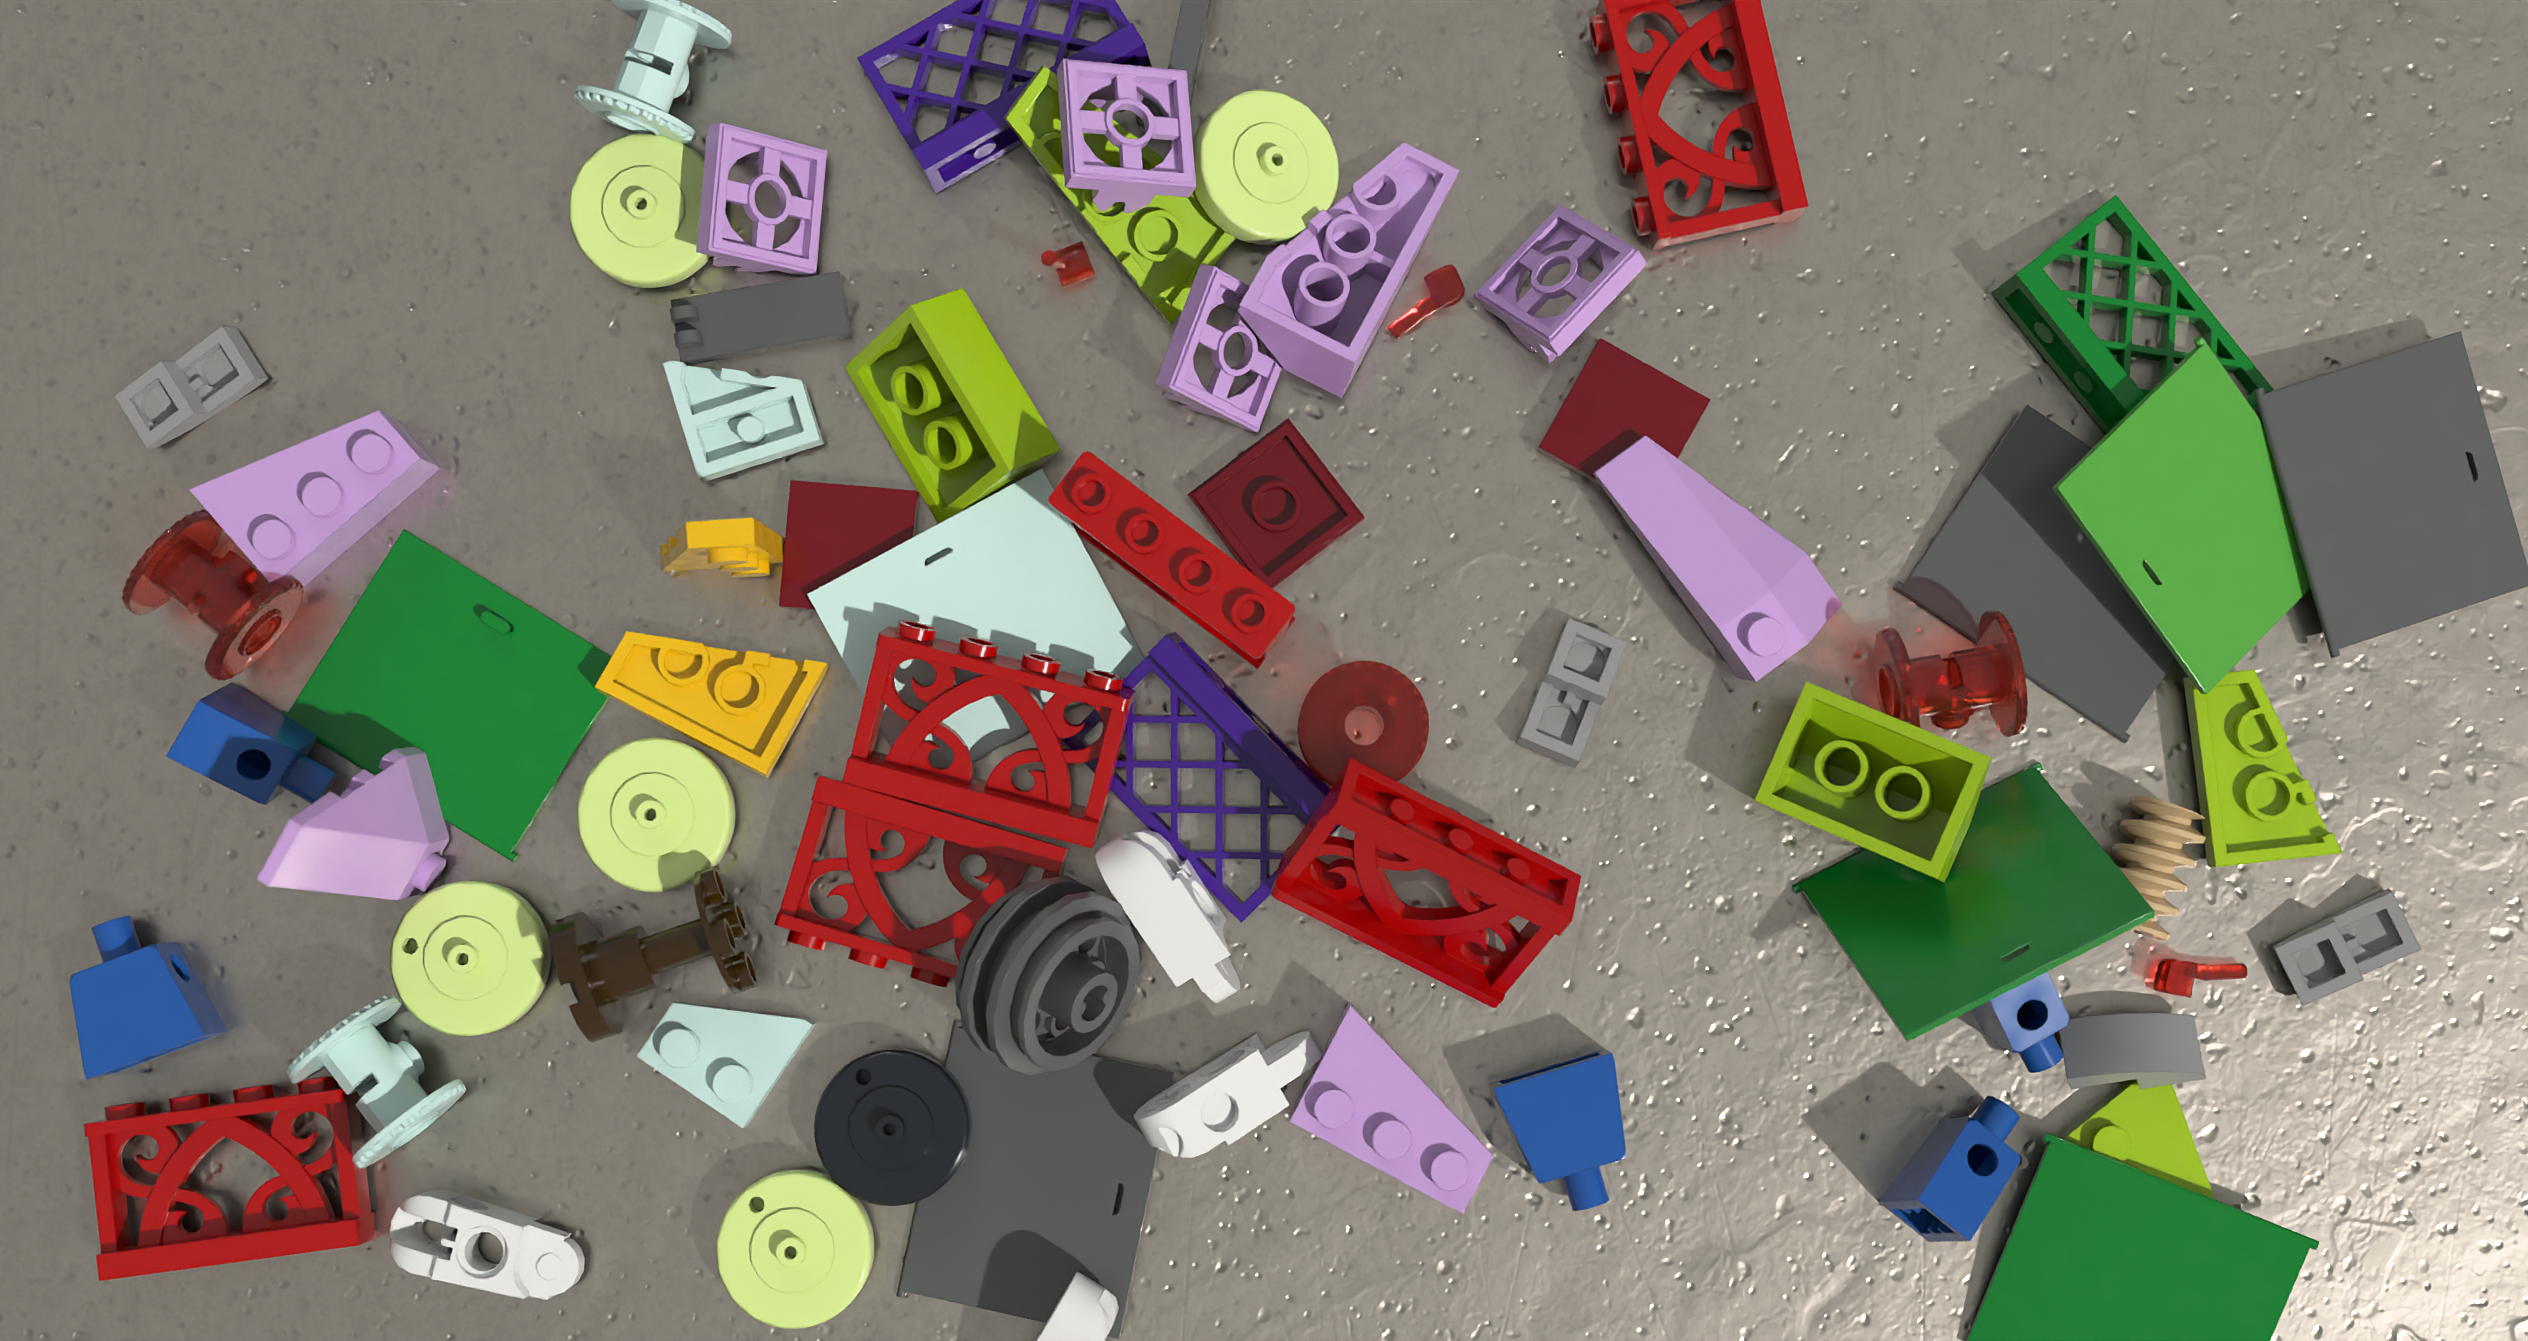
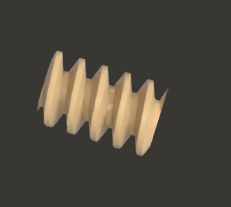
[2111,795,2206,940]

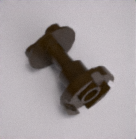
[550,866,758,1042]

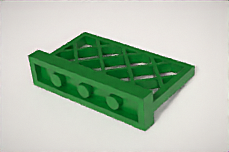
[1992,195,2274,434]

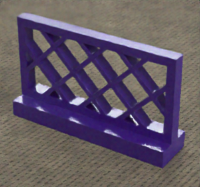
[857,0,1152,193]
[1063,632,1341,923]

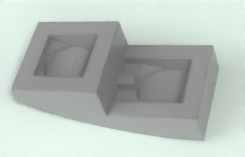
[114,325,269,449]
[1516,618,1628,768]
[2273,889,2422,1006]
[2059,1013,2206,1089]

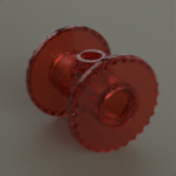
[122,509,304,681]
[1874,610,2028,737]
[1297,661,1429,786]

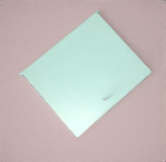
[807,468,1145,768]

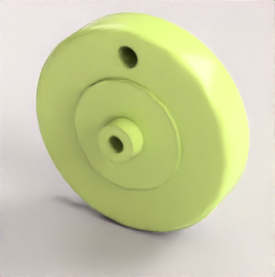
[1193,89,1339,245]
[569,133,711,288]
[577,738,736,892]
[390,881,551,1036]
[715,1169,875,1329]

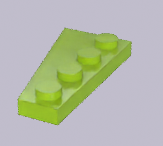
[1003,66,1235,325]

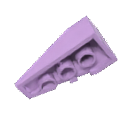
[1238,142,1460,398]
[1592,436,1842,682]
[257,746,450,900]

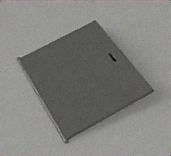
[2253,331,2528,658]
[1894,405,2176,743]
[896,1019,1174,1339]

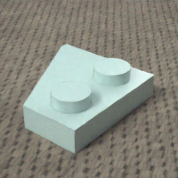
[663,361,824,482]
[637,1001,816,1128]

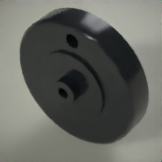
[814,1048,972,1206]

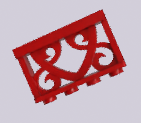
[1589,0,1809,251]
[1048,451,1296,670]
[842,620,1135,848]
[1271,758,1581,1008]
[774,775,1070,987]
[84,1076,378,1281]

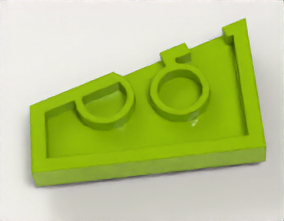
[2183,669,2343,867]
[2057,1079,2216,1200]

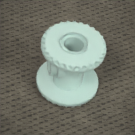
[573,0,732,146]
[286,994,466,1168]

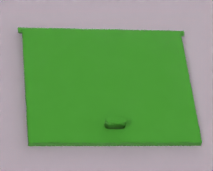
[2052,336,2310,694]

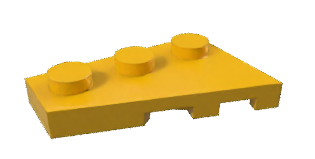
[660,518,785,577]
[595,631,829,779]

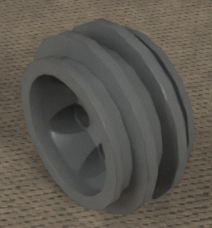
[954,876,1140,1076]

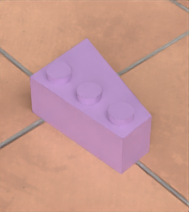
[189,410,441,593]
[1289,1002,1493,1214]

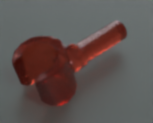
[1041,241,1095,288]
[1387,264,1465,339]
[2153,958,2247,998]

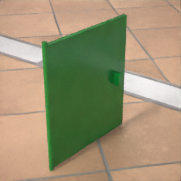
[281,529,612,863]
[1792,762,2155,1042]
[1966,1132,2319,1341]

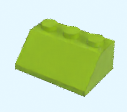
[844,288,1061,524]
[1754,681,1992,883]

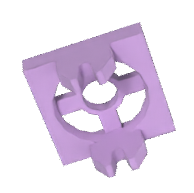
[1057,59,1196,213]
[696,123,827,277]
[1474,205,1647,364]
[1155,264,1282,432]

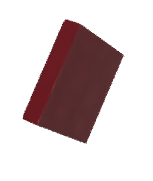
[1537,338,1711,487]
[1188,418,1365,589]
[779,480,919,611]

